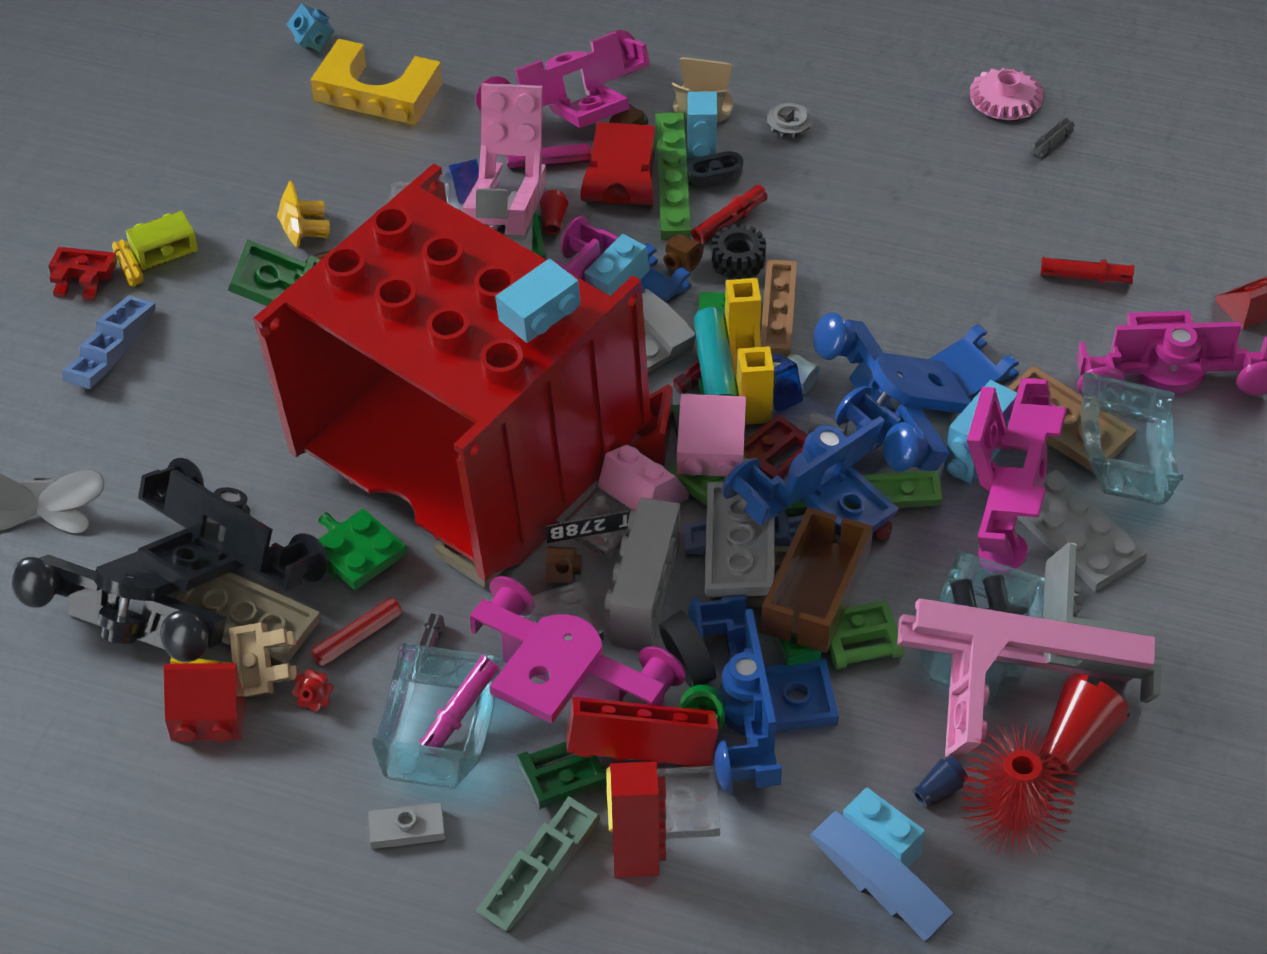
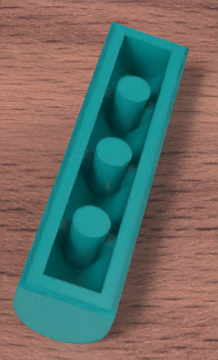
[693,307,739,396]

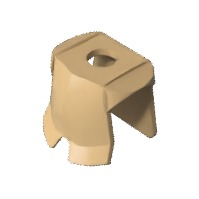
[672,57,733,122]

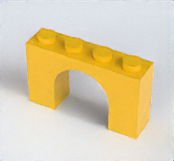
[310,39,443,125]
[725,278,774,425]

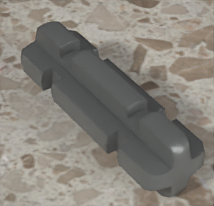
[1031,118,1075,158]
[409,613,445,676]

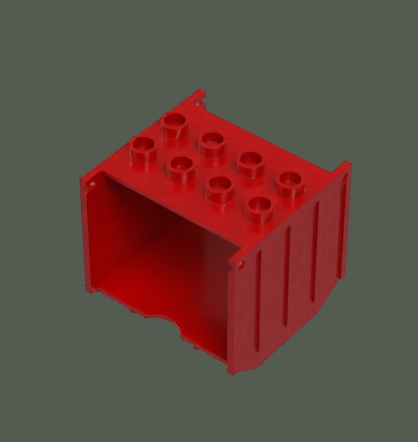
[253,163,651,582]

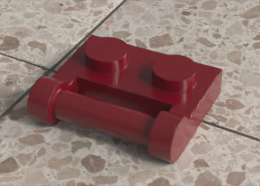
[743,414,808,480]

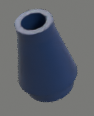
[912,756,968,807]

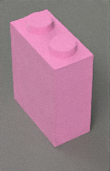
[677,394,746,477]

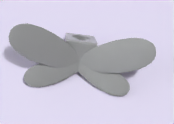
[0,469,104,533]

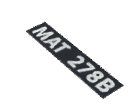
[546,511,630,543]

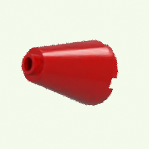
[1039,673,1131,776]

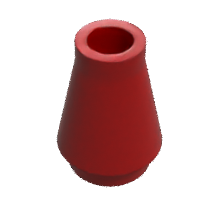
[539,190,569,235]

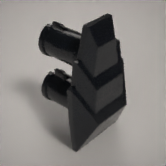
[950,575,1028,615]

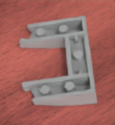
[642,289,696,373]

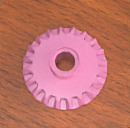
[970,67,1044,120]

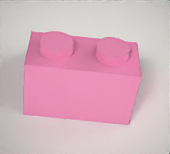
[597,444,690,510]

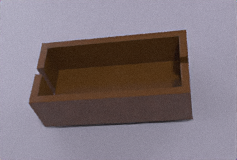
[760,507,873,653]

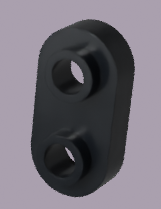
[687,151,744,186]

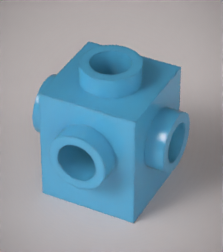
[286,3,335,52]

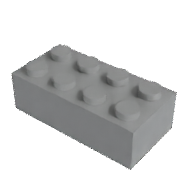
[605,497,680,650]

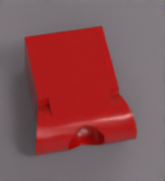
[580,122,655,206]

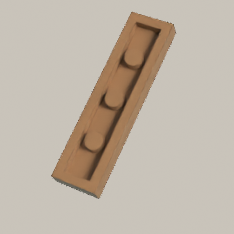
[761,259,797,357]

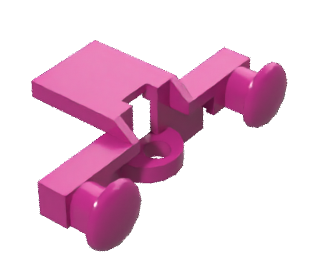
[476,30,650,128]
[967,378,1067,574]

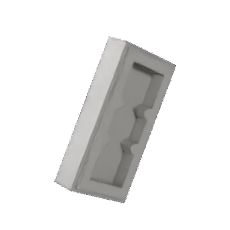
[368,802,445,849]

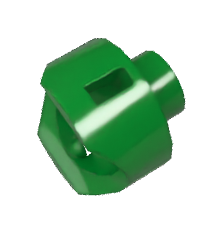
[678,685,726,732]

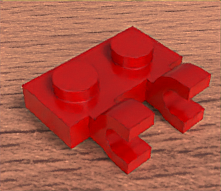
[48,247,118,301]

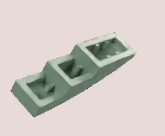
[476,796,601,933]

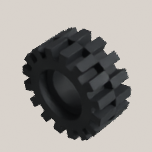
[712,224,766,279]

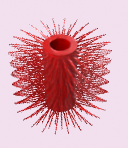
[960,722,1080,859]

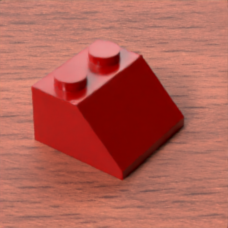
[163,663,246,742]

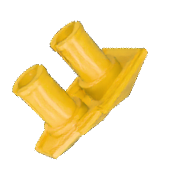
[277,181,330,248]

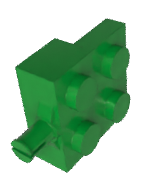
[318,508,407,591]

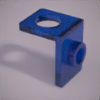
[444,159,479,204]
[772,353,803,412]

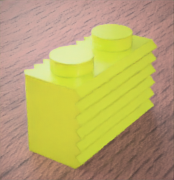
[125,210,198,270]

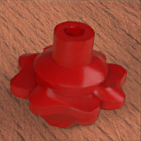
[292,669,334,712]

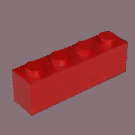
[566,696,718,768]
[610,761,666,878]

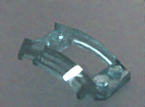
[1081,372,1184,505]
[920,550,1045,701]
[372,642,504,789]

